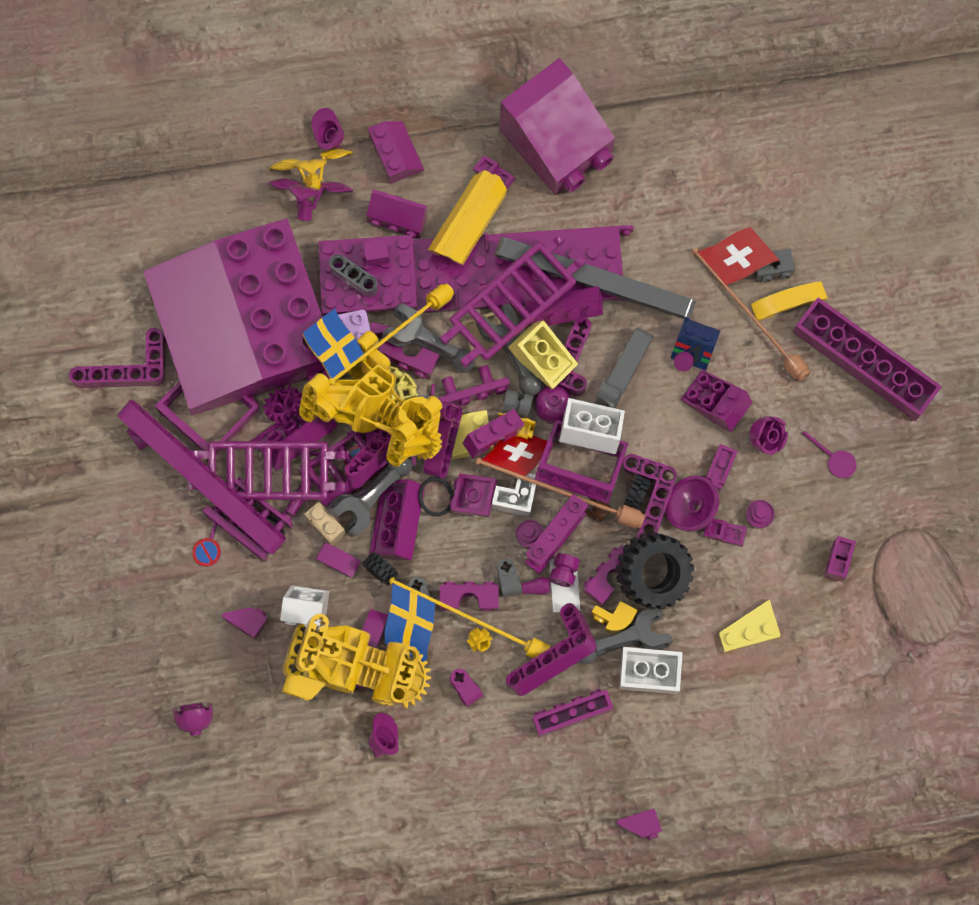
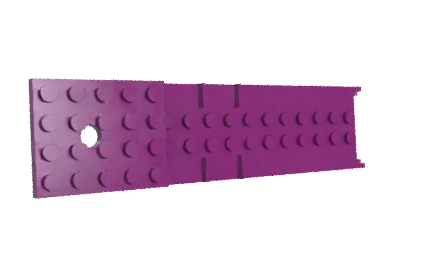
[318,225,634,315]

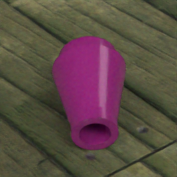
[521,576,551,595]

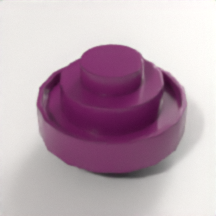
[746,500,774,529]
[516,520,544,549]

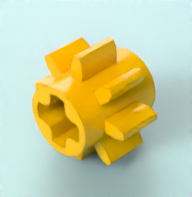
[467,628,493,652]

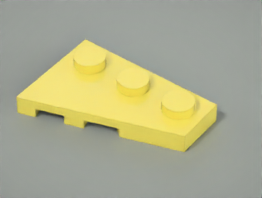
[718,599,781,652]

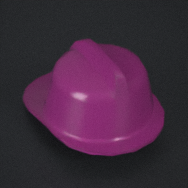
[311,108,344,150]
[368,712,399,757]

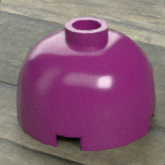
[535,386,571,424]
[749,416,788,455]
[173,703,213,736]

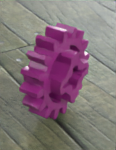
[263,385,302,424]

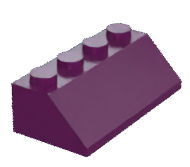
[251,411,338,471]
[369,479,425,561]

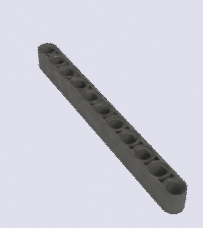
[494,237,696,320]

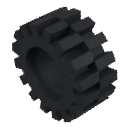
[624,475,651,510]
[362,552,399,586]

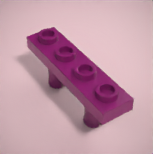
[438,365,510,406]

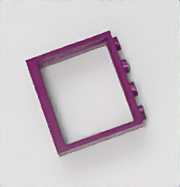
[155,381,259,456]
[534,419,629,504]

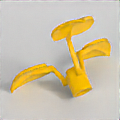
[269,149,353,190]

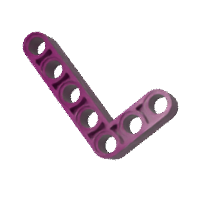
[69,328,165,388]
[623,454,677,539]
[506,603,597,696]

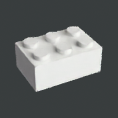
[559,398,625,454]
[280,585,330,627]
[619,647,682,694]

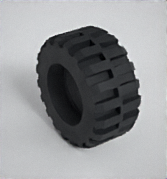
[616,532,694,610]

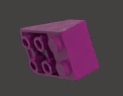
[681,370,753,432]

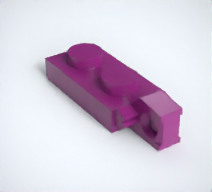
[706,444,738,490]

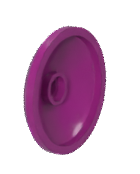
[666,476,719,532]

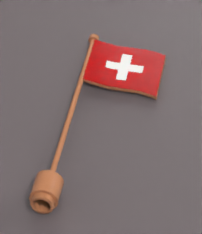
[691,227,811,382]
[475,436,645,529]

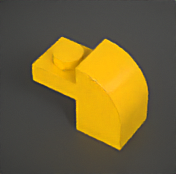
[591,601,638,634]

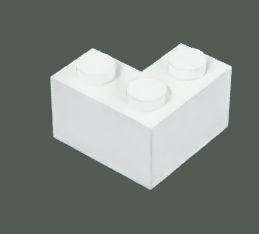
[492,473,537,517]

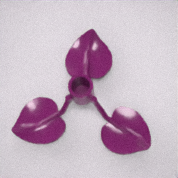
[268,178,353,221]

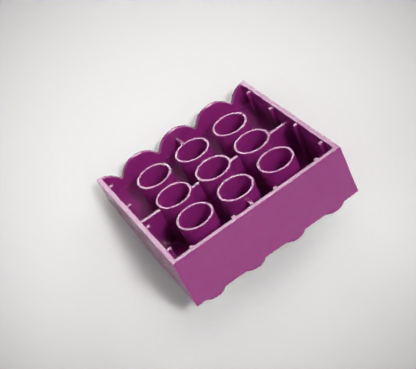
[143,218,325,416]

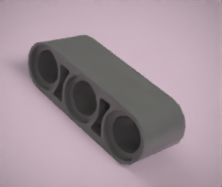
[329,254,378,297]

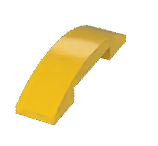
[751,282,828,321]

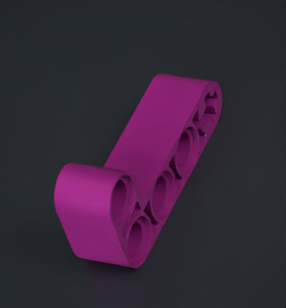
[557,318,591,396]
[423,401,462,479]
[345,428,391,489]

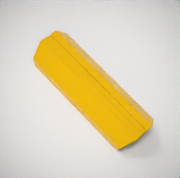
[428,170,507,265]

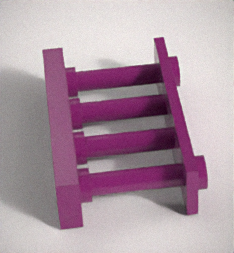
[298,429,388,510]
[203,477,294,562]
[524,494,589,575]

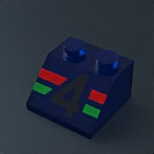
[671,318,721,371]

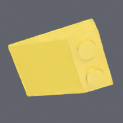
[508,320,578,389]
[451,410,494,460]

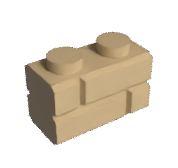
[305,502,346,546]

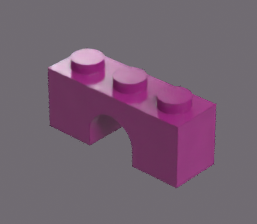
[378,341,440,380]
[462,409,525,459]
[583,545,624,607]
[440,582,499,611]

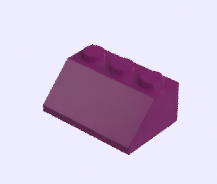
[368,121,424,184]
[366,189,427,239]

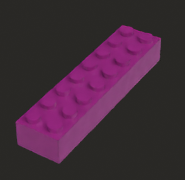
[793,297,942,421]

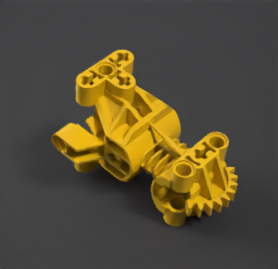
[299,331,442,467]
[282,614,431,709]

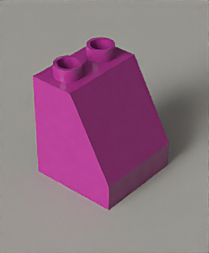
[499,58,615,196]

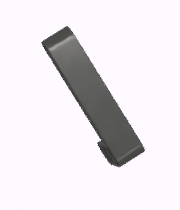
[595,327,654,408]

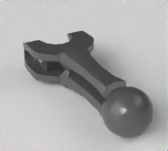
[476,303,543,396]
[382,304,475,373]
[327,457,413,537]
[577,608,673,665]

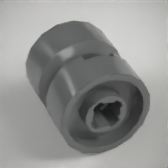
[502,389,534,418]

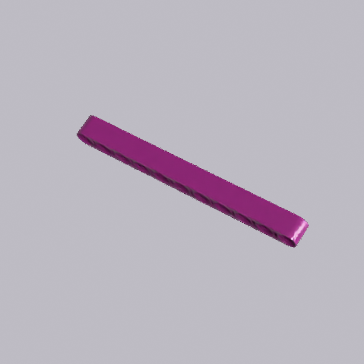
[118,400,286,554]

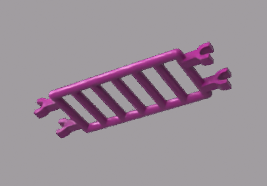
[440,233,586,368]
[187,441,349,500]

